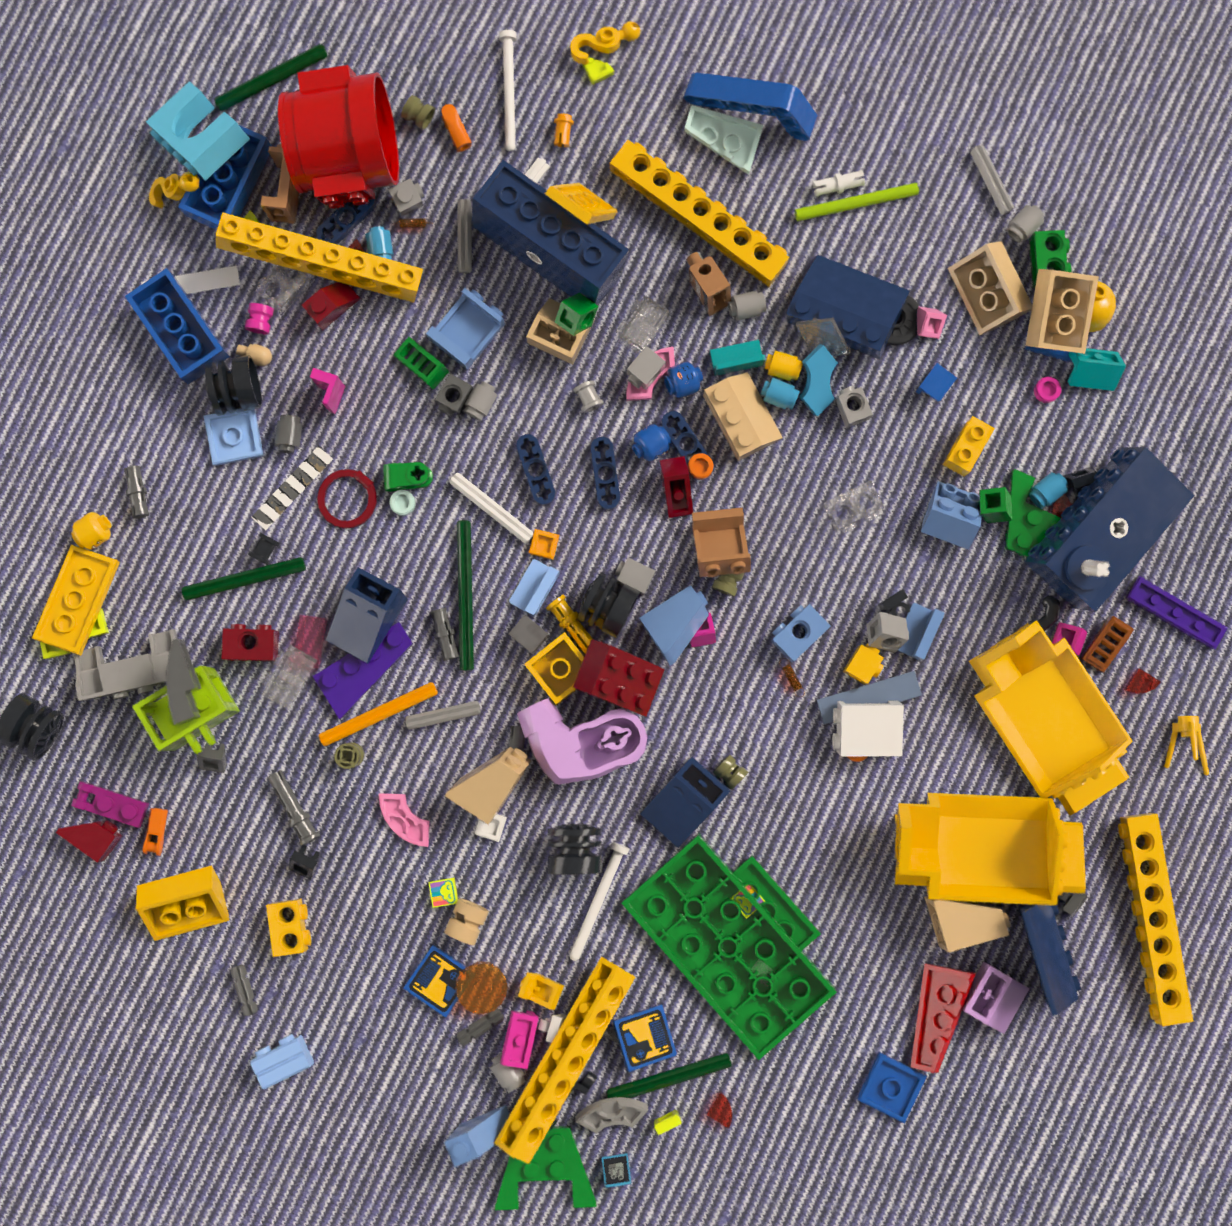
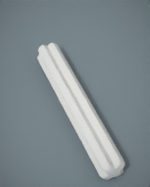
[450,473,533,543]

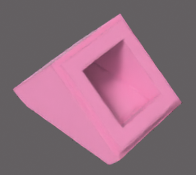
[917,307,947,339]

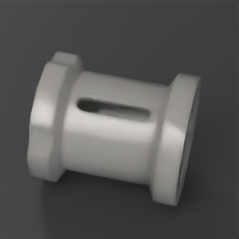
[573,380,604,413]

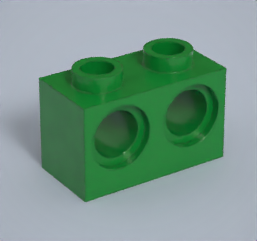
[1029,230,1071,288]

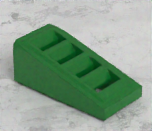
[393,337,449,389]

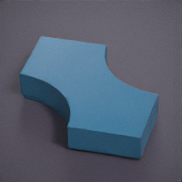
[799,344,838,416]

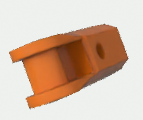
[441,104,472,152]
[143,808,168,856]

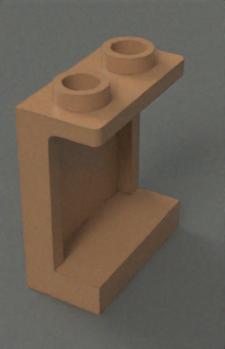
[261,144,299,224]
[692,507,751,577]

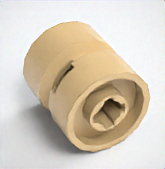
[444,898,489,945]

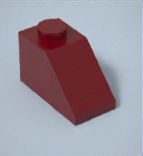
[302,282,360,331]
[660,456,693,518]
[56,820,122,863]

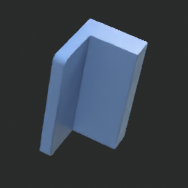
[897,603,945,661]

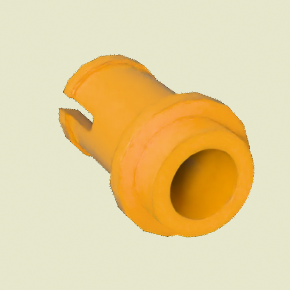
[554,113,574,148]

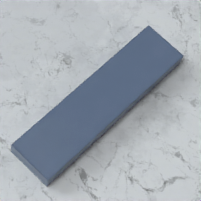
[816,671,922,724]

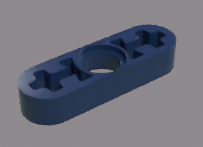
[316,199,376,245]
[662,411,709,467]
[516,434,556,506]
[591,437,620,511]

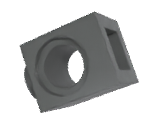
[435,373,473,416]

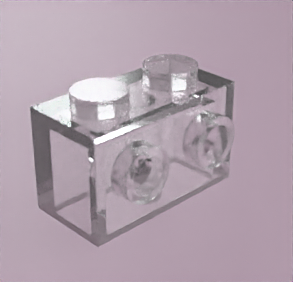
[262,645,317,710]

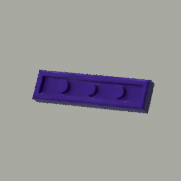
[1125,576,1228,650]

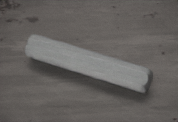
[970,144,1014,215]
[458,199,472,273]
[405,701,481,730]

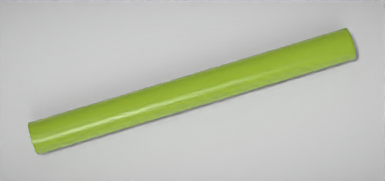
[795,183,919,222]

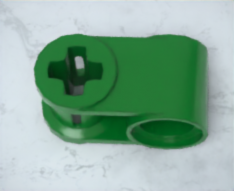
[383,462,433,492]

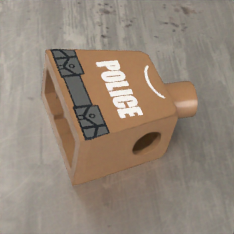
[686,252,731,316]

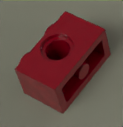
[221,624,279,662]

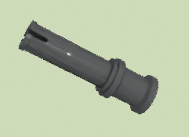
[267,770,321,847]

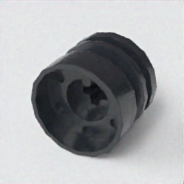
[205,355,262,416]
[577,572,640,639]
[0,693,64,761]
[548,824,602,875]

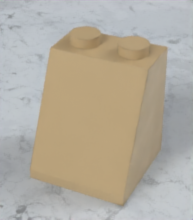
[445,747,531,825]
[924,896,1010,953]

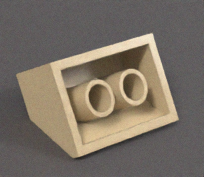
[948,241,1032,335]
[1025,269,1099,354]
[703,372,783,461]

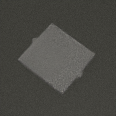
[796,318,851,357]

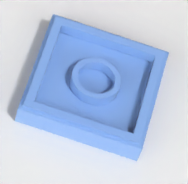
[204,408,264,466]

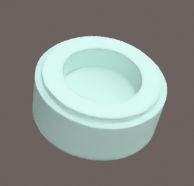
[389,490,416,516]

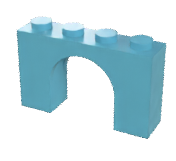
[146,81,250,181]

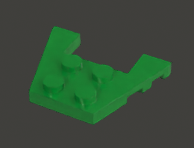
[1005,469,1061,558]
[495,1126,597,1210]

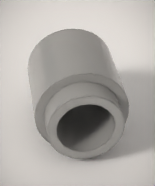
[1006,205,1044,243]
[728,291,766,321]
[464,381,498,421]
[489,1052,526,1093]

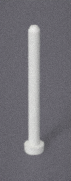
[499,30,517,151]
[570,842,630,961]

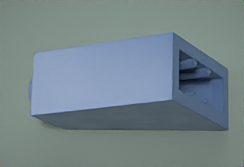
[639,585,709,666]
[444,1105,510,1167]

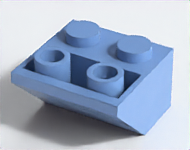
[921,481,982,550]

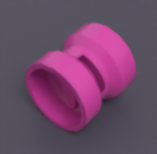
[244,303,274,335]

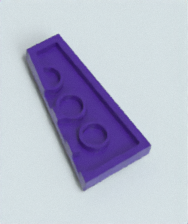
[313,622,413,720]

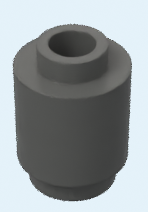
[274,415,302,453]

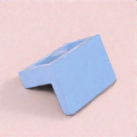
[509,559,560,617]

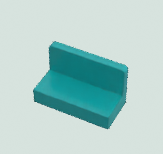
[709,340,766,376]
[1068,348,1126,391]

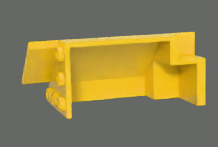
[969,620,1133,816]
[895,793,1086,905]

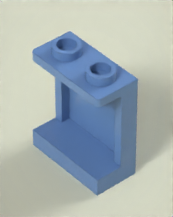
[426,288,505,370]

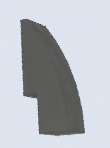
[167,638,202,725]

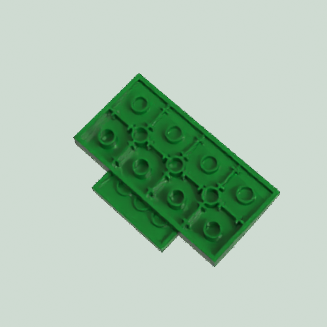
[621,833,837,1060]

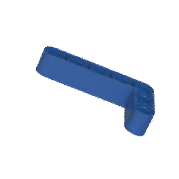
[683,73,817,141]

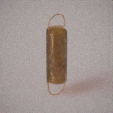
[392,218,433,229]
[779,658,805,697]

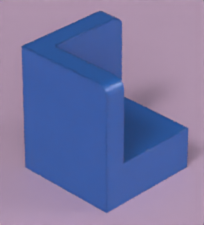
[915,363,957,402]

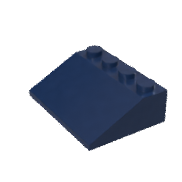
[786,254,910,360]
[1018,904,1081,1017]

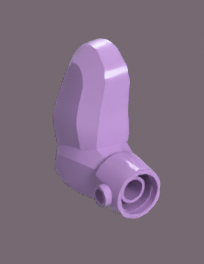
[517,698,647,785]

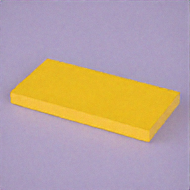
[545,183,618,224]
[32,545,120,656]

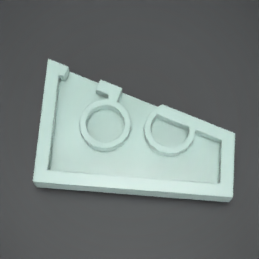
[684,105,763,175]

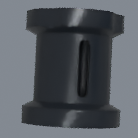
[248,532,280,565]

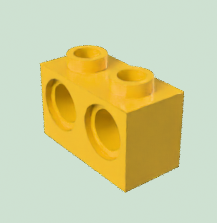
[942,416,995,477]
[266,898,311,957]

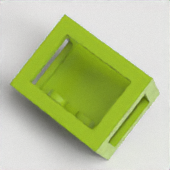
[132,665,240,754]

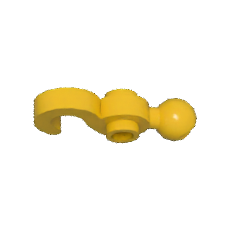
[570,21,641,65]
[149,172,200,209]

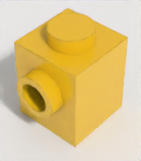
[843,643,884,685]

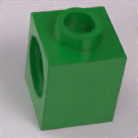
[554,293,599,336]

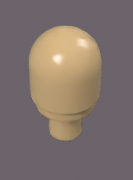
[236,344,272,366]

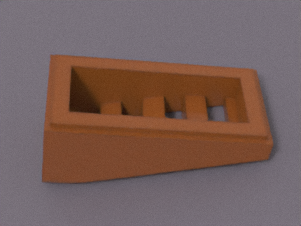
[1081,616,1134,673]

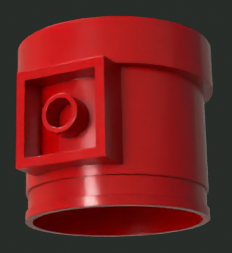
[278,65,399,209]

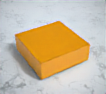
[529,529,560,560]

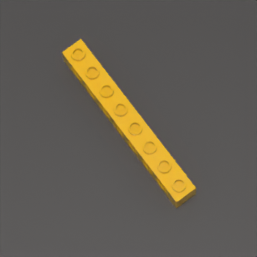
[610,140,789,287]
[216,212,423,303]
[1118,813,1193,1026]
[494,957,636,1164]

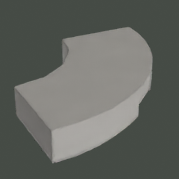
[575,1098,648,1134]

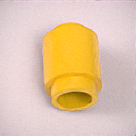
[764,350,802,381]

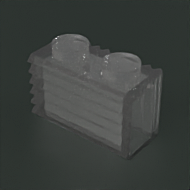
[616,295,670,355]

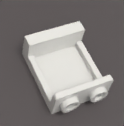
[832,701,904,756]

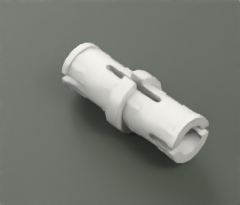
[813,170,865,197]

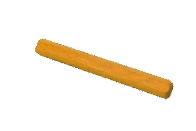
[319,682,438,746]

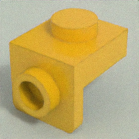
[518,972,564,1010]

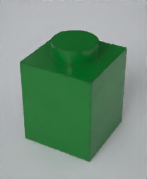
[980,487,1012,524]

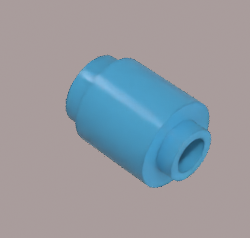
[365,226,394,260]
[761,378,800,410]
[1029,472,1068,509]

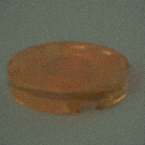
[455,961,508,1014]

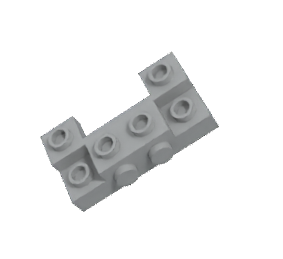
[74,629,177,701]

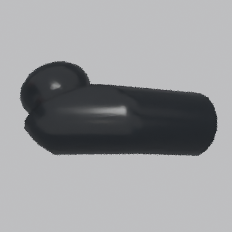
[1038,595,1061,631]

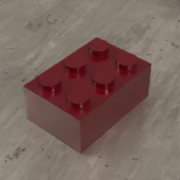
[573,639,665,717]

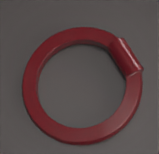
[317,469,377,529]

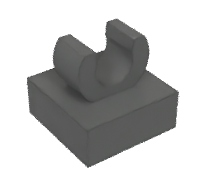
[196,743,227,773]
[1058,893,1087,918]

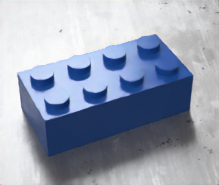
[178,125,272,230]
[125,268,230,385]

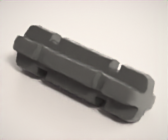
[230,965,258,1016]
[457,1008,504,1046]

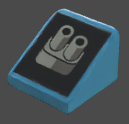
[602,1153,631,1188]

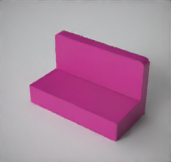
[310,368,345,414]
[500,1010,539,1069]

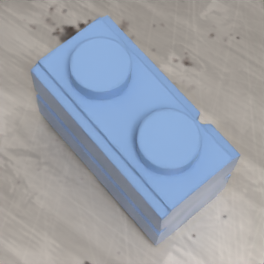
[250,1034,314,1090]

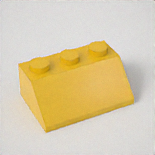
[136,865,229,941]

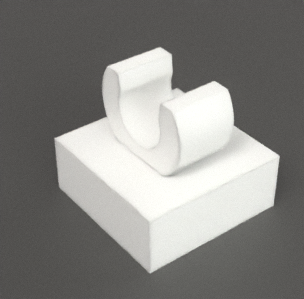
[538,1014,567,1043]

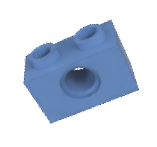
[771,604,831,663]

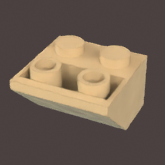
[526,298,594,365]

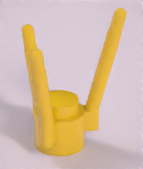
[1164,716,1209,776]

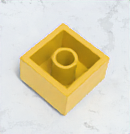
[524,632,584,705]

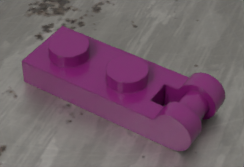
[71,781,149,828]

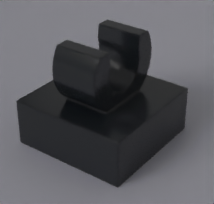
[1064,468,1097,497]
[878,589,910,616]
[288,845,319,880]

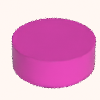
[1034,377,1061,403]

